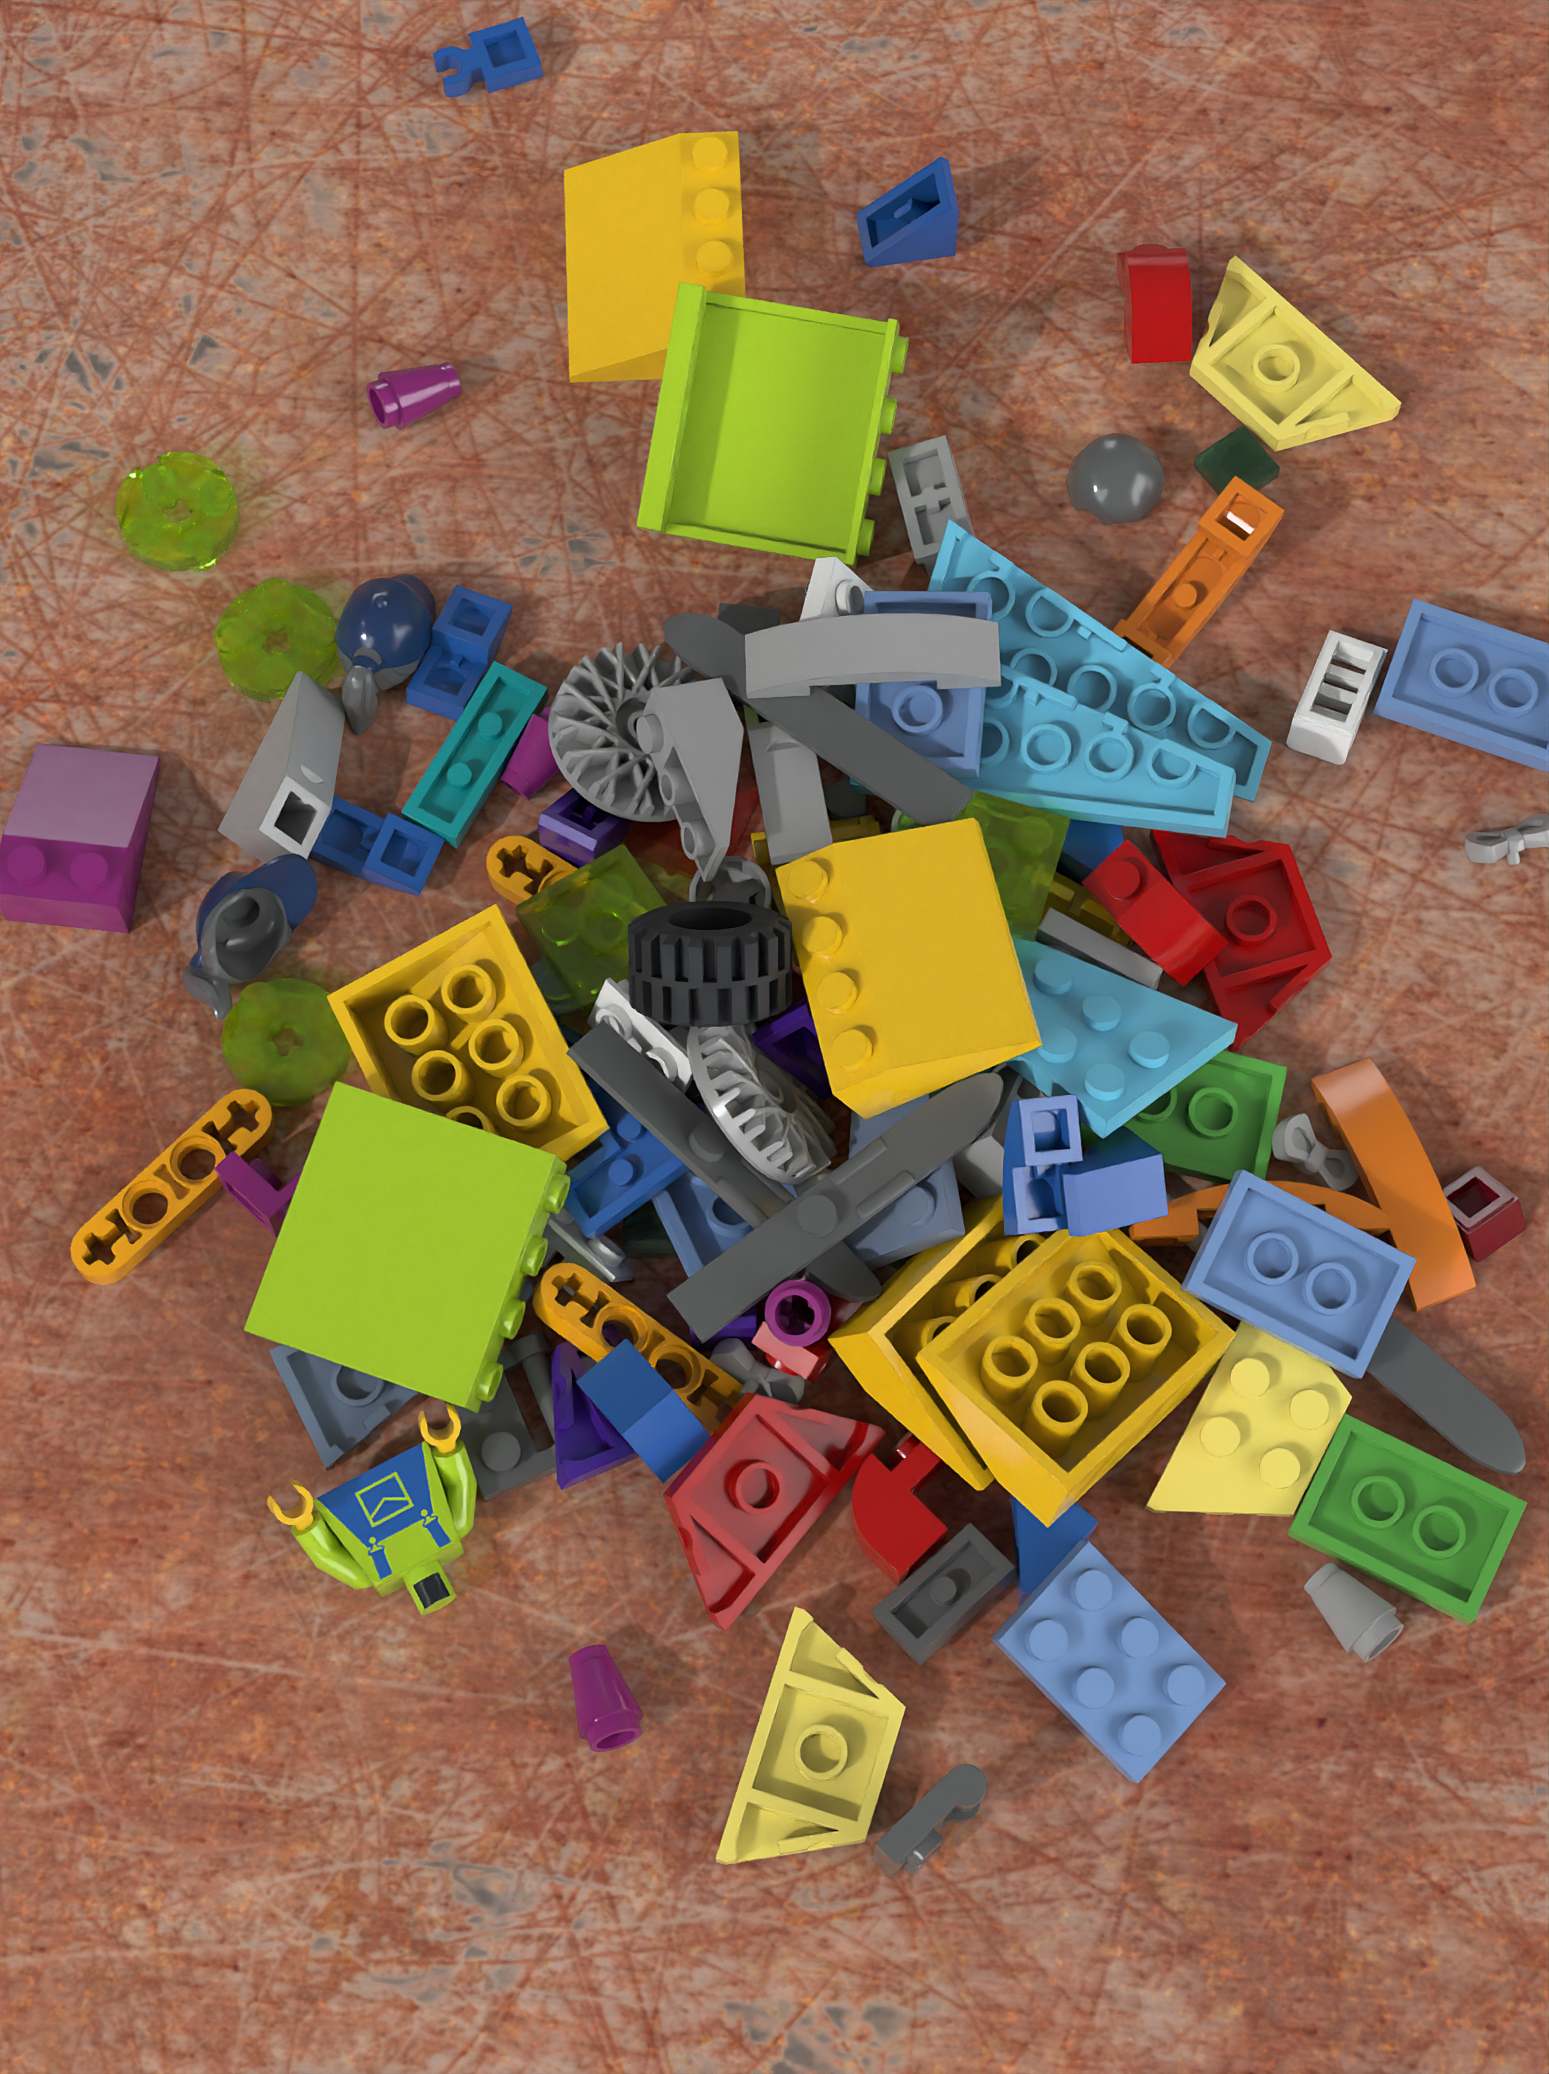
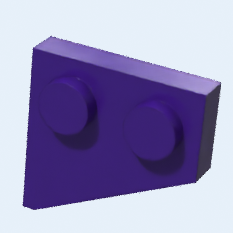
[551,1323,639,1490]

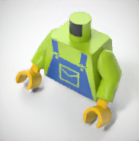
[267,1402,477,1615]

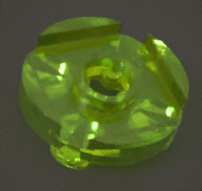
[115,452,240,572]
[213,577,338,703]
[222,978,352,1106]

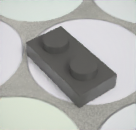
[872,1523,1018,1666]

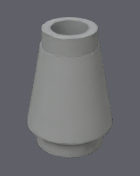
[1304,1561,1404,1663]

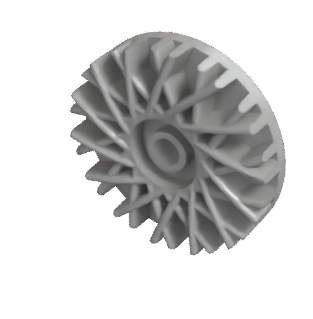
[548,642,697,822]
[687,1019,838,1185]

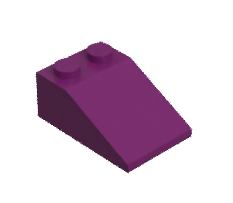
[0,744,161,934]

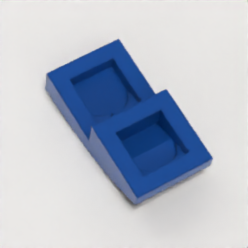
[406,585,513,721]
[308,796,445,896]
[1002,1094,1083,1235]

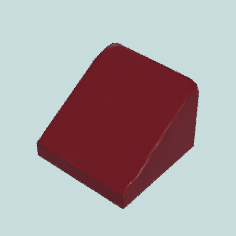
[1443,1165,1525,1262]

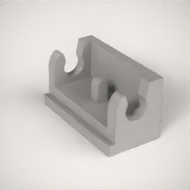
[887,435,976,578]

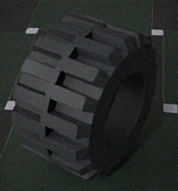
[628,901,793,1027]

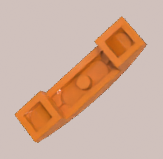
[1112,475,1285,670]
[1309,1057,1476,1313]
[1123,1181,1391,1247]

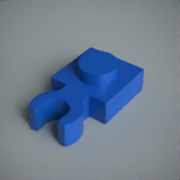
[433,17,543,98]

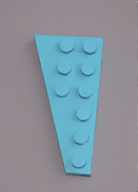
[927,519,1272,803]
[850,663,1236,838]
[1004,931,1238,1139]

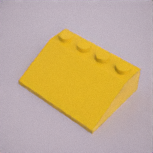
[564,131,746,383]
[775,818,1043,1120]
[326,904,610,1162]
[827,1192,1057,1490]
[915,1228,1237,1528]

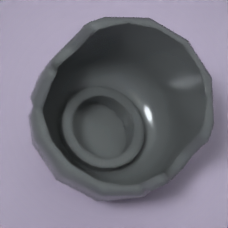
[1065,433,1165,526]

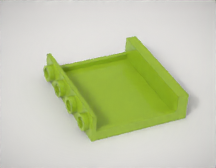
[637,282,909,568]
[244,1081,570,1414]

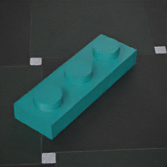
[401,661,549,848]

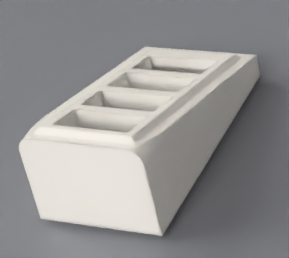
[1286,630,1388,765]

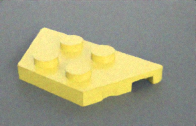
[1189,255,1401,452]
[1145,1320,1352,1517]
[716,1607,906,1865]

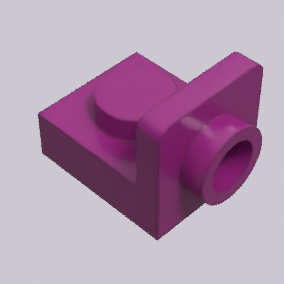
[214,1150,303,1238]

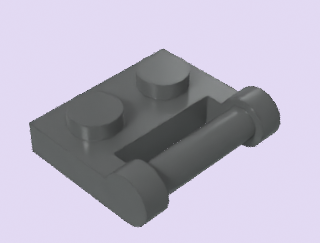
[444,1333,556,1502]
[872,1764,987,1879]

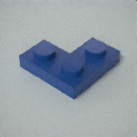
[564,1077,689,1240]

